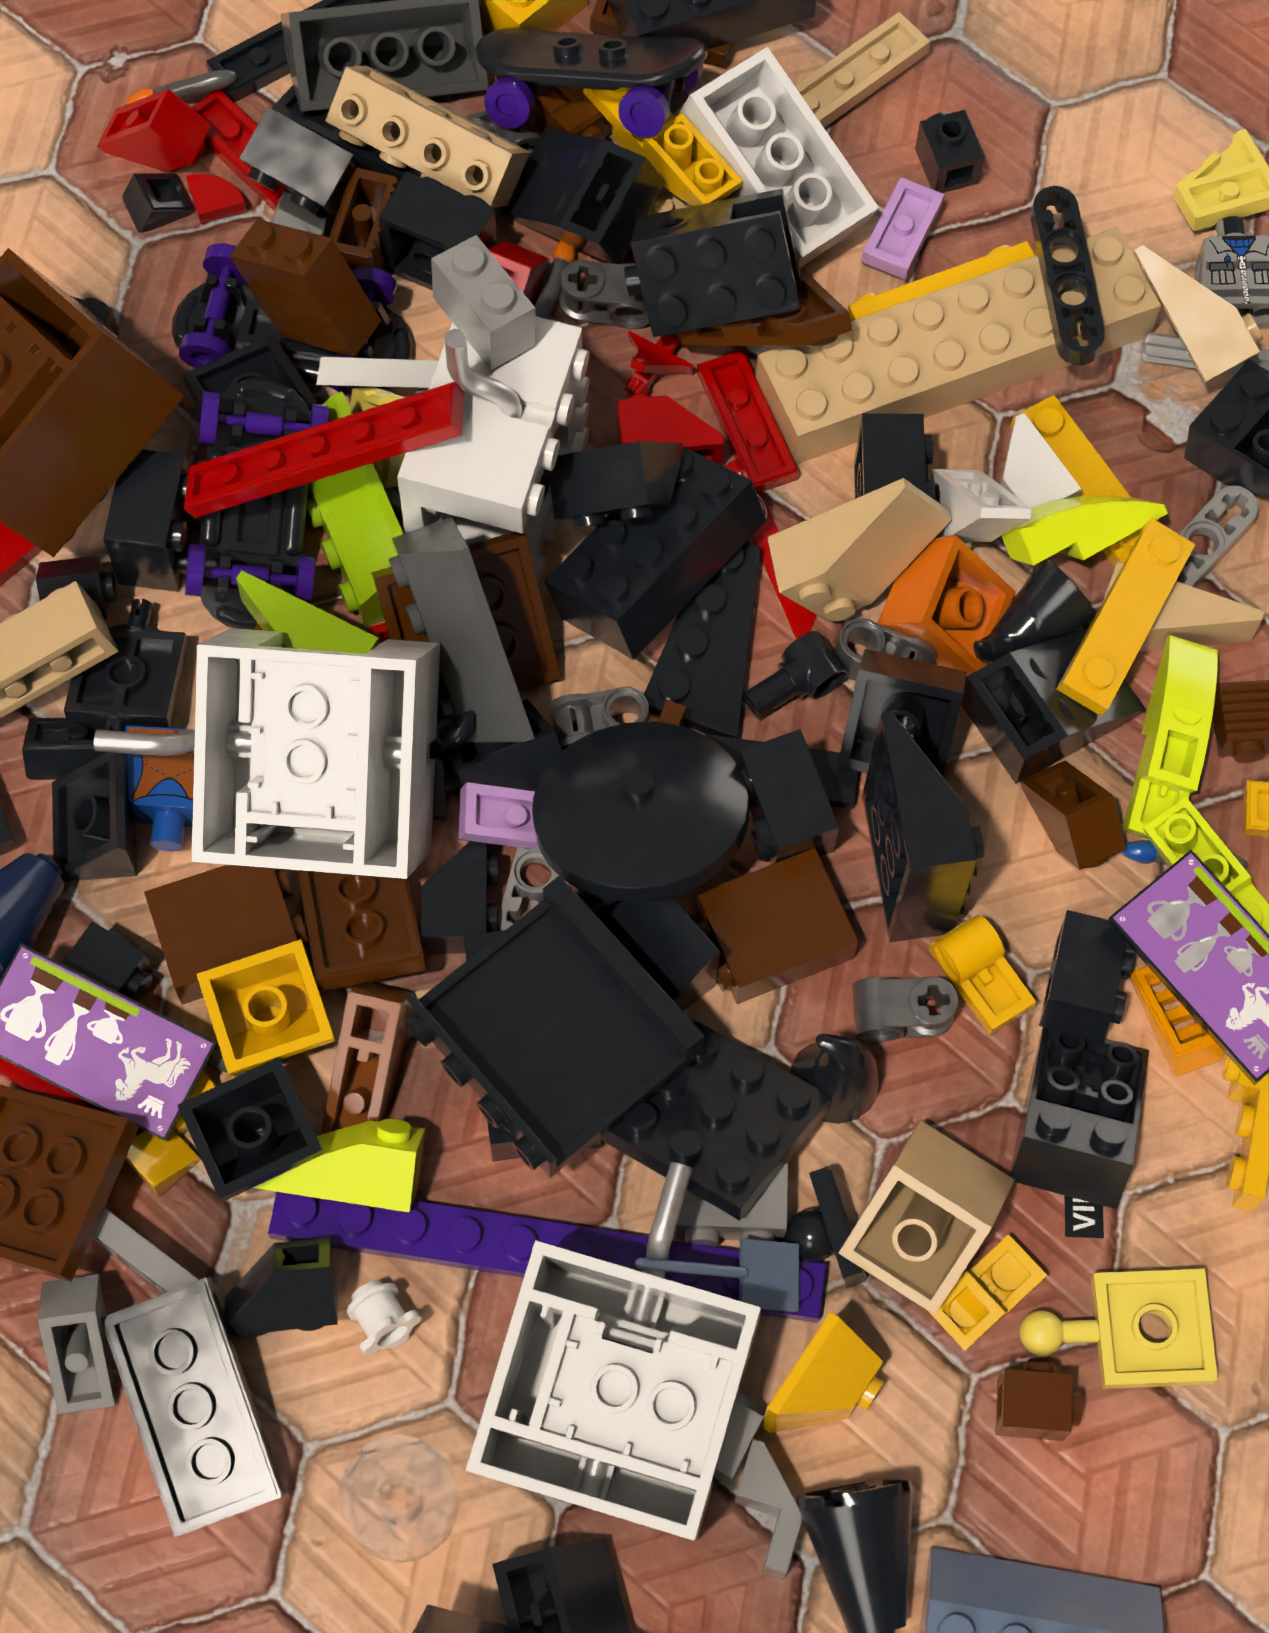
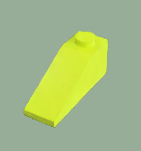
[253,1119,425,1212]

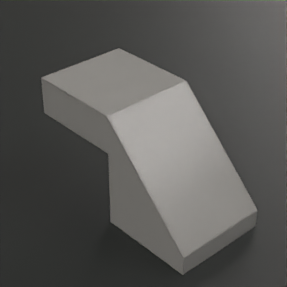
[734,1439,803,1580]

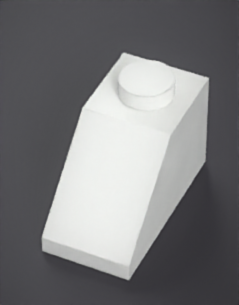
[1000,413,1081,508]

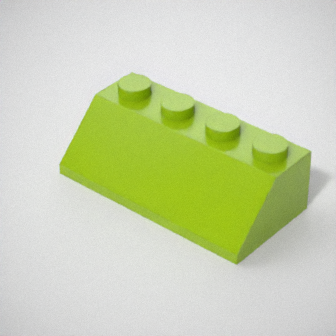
[306,391,403,628]

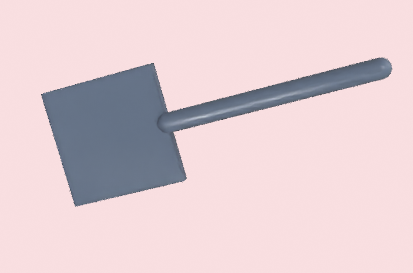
[635,1239,799,1312]

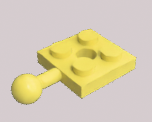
[1019,1269,1218,1389]

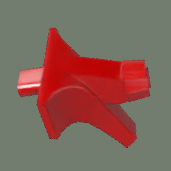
[624,331,695,396]

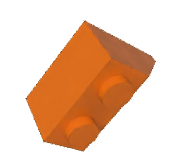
[877,535,1015,675]

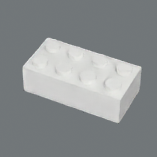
[678,47,879,268]

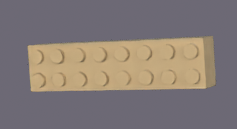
[756,227,1161,464]

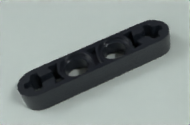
[1031,186,1105,366]

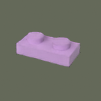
[861,177,945,280]
[459,782,540,850]

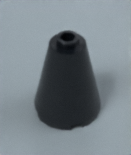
[796,1478,913,1633]

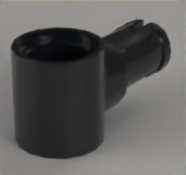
[743,631,849,720]

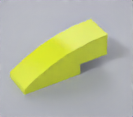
[1001,495,1168,566]

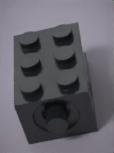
[624,188,803,337]

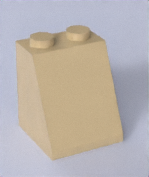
[839,1120,1014,1315]

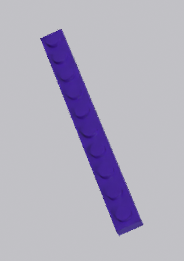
[268,1192,826,1323]

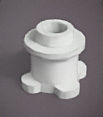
[346,1280,421,1356]

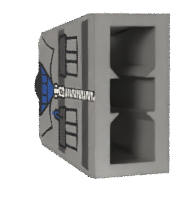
[1194,216,1269,329]

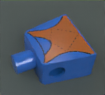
[125,725,195,852]

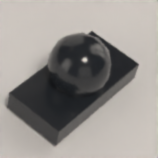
[785,1167,867,1288]

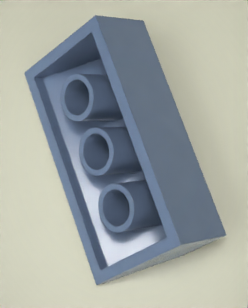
[919,1547,1164,1633]

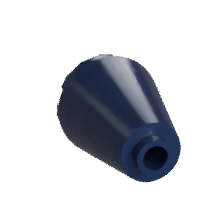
[0,853,64,980]

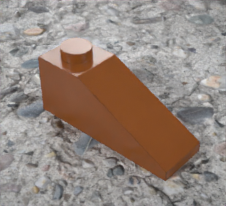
[320,982,416,1135]

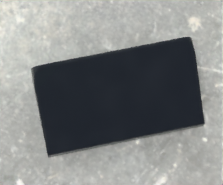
[22,718,127,780]

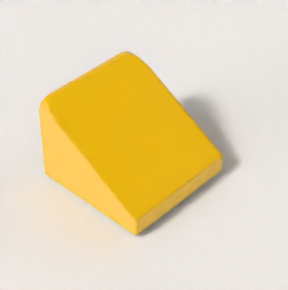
[125,1130,201,1197]

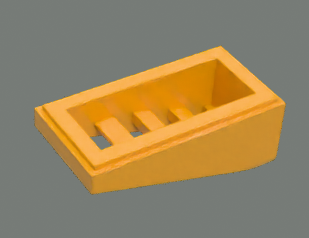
[1129,966,1224,1076]

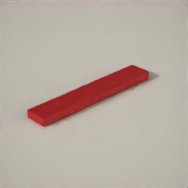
[184,382,465,518]

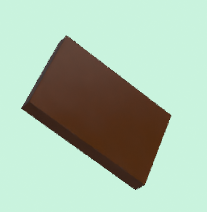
[297,870,426,992]

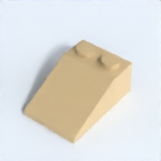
[767,478,952,621]

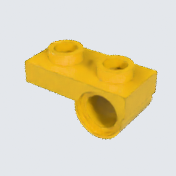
[928,915,1036,1036]

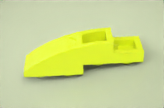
[1122,635,1218,839]
[1143,797,1269,934]

